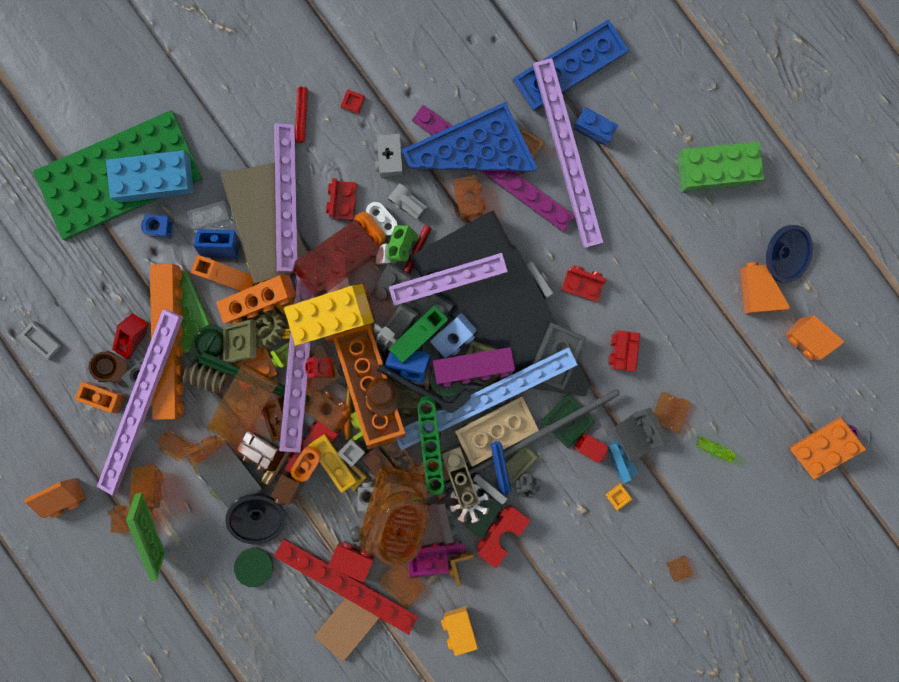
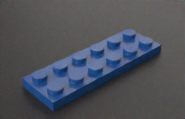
[513,19,629,111]

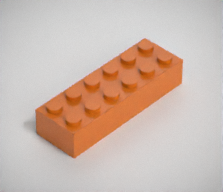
[332,324,405,450]

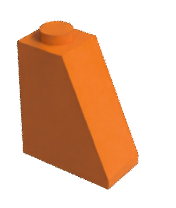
[740,262,789,314]

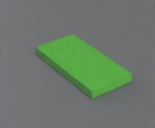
[180,270,212,355]
[126,493,165,581]

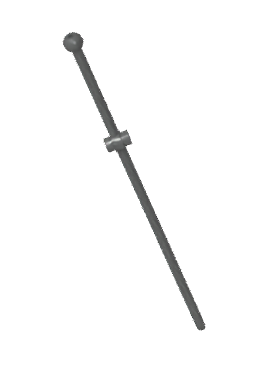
[349,389,620,542]

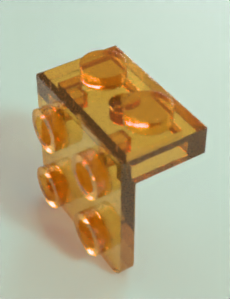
[179,435,227,474]

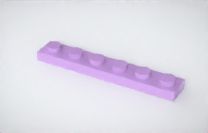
[389,253,508,306]

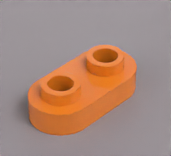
[354,212,386,247]
[291,446,321,482]

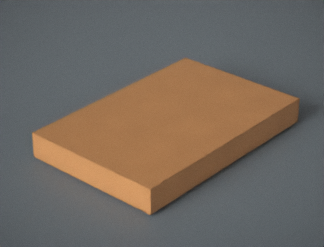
[314,598,379,662]

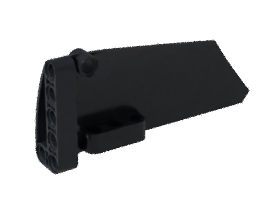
[409,210,590,396]

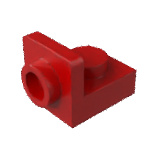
[305,357,333,378]

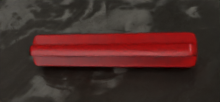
[295,86,308,143]

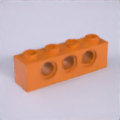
[216,275,297,325]

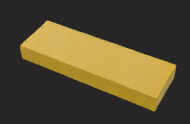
[308,434,357,493]

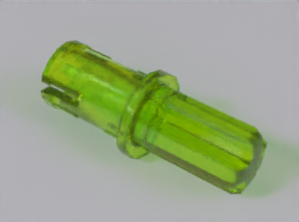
[696,436,736,463]

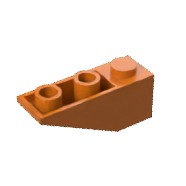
[190,255,254,291]

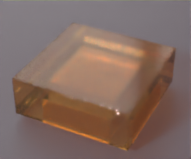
[666,556,693,582]

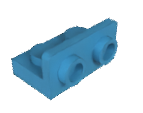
[607,440,638,483]

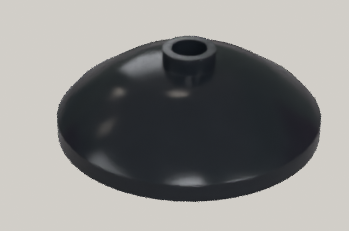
[225,494,285,544]

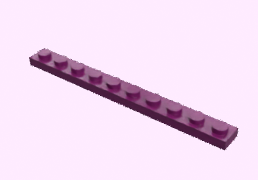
[412,105,575,232]

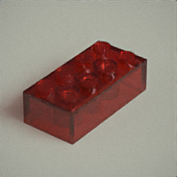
[292,220,380,297]

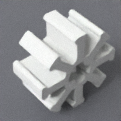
[450,484,490,523]

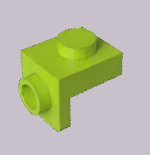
[270,341,290,369]

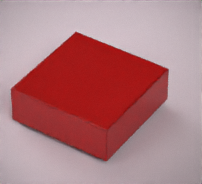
[341,89,365,115]

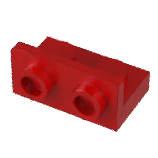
[326,178,357,221]
[561,265,607,302]

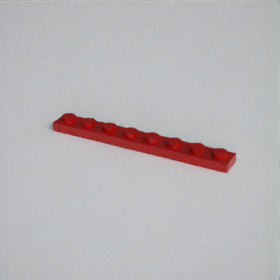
[274,539,418,635]

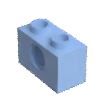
[430,313,477,358]

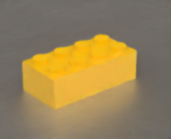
[284,284,374,346]

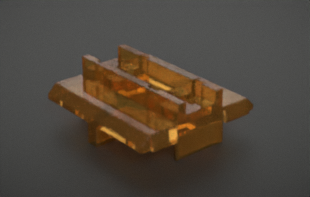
[654,392,691,433]

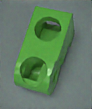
[387,225,419,262]

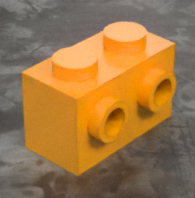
[441,606,478,656]

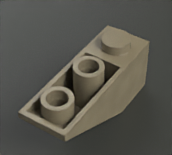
[441,445,480,510]

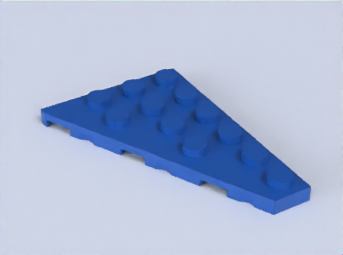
[402,102,538,172]

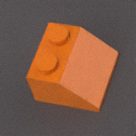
[784,315,844,361]
[23,478,86,519]

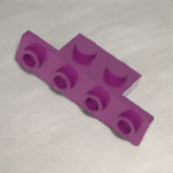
[388,542,466,578]

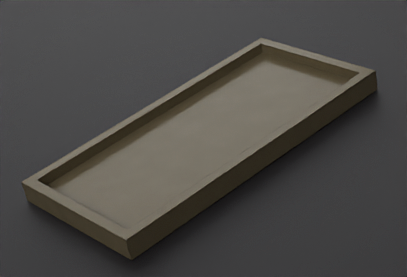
[221,163,307,284]

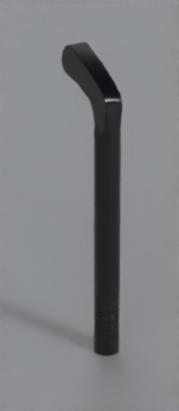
[377,364,471,413]

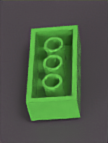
[677,142,764,192]

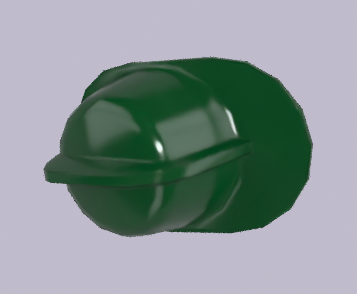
[189,325,223,368]

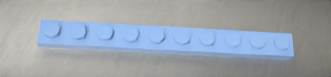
[397,347,577,450]

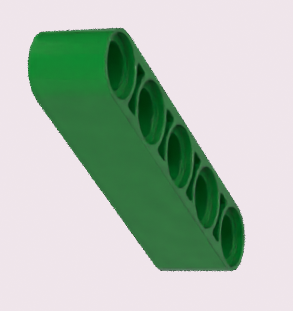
[418,396,445,495]

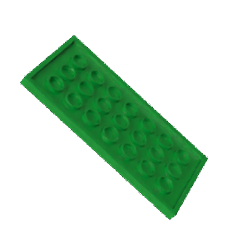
[33,110,203,240]

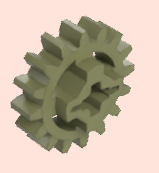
[249,310,286,350]

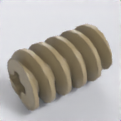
[183,362,228,394]

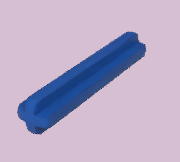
[490,441,511,495]

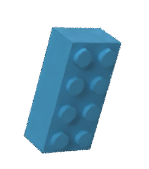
[106,150,194,203]

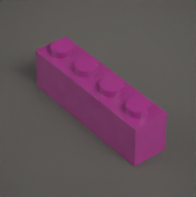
[433,347,515,387]

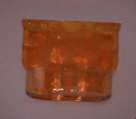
[358,466,429,566]

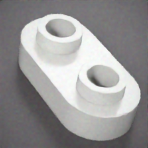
[366,202,398,236]

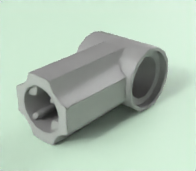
[387,183,427,220]

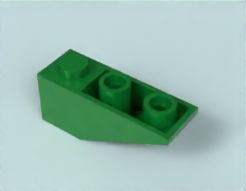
[389,305,448,363]

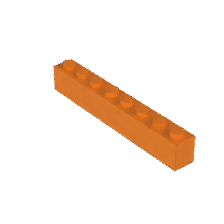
[150,264,185,420]

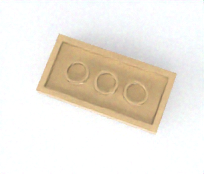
[453,396,539,466]

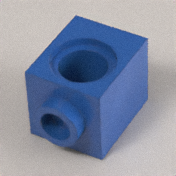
[141,214,174,239]

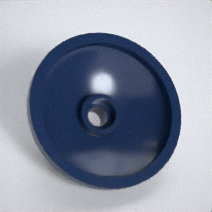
[766,225,813,282]

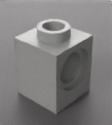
[338,438,368,467]
[358,482,379,511]

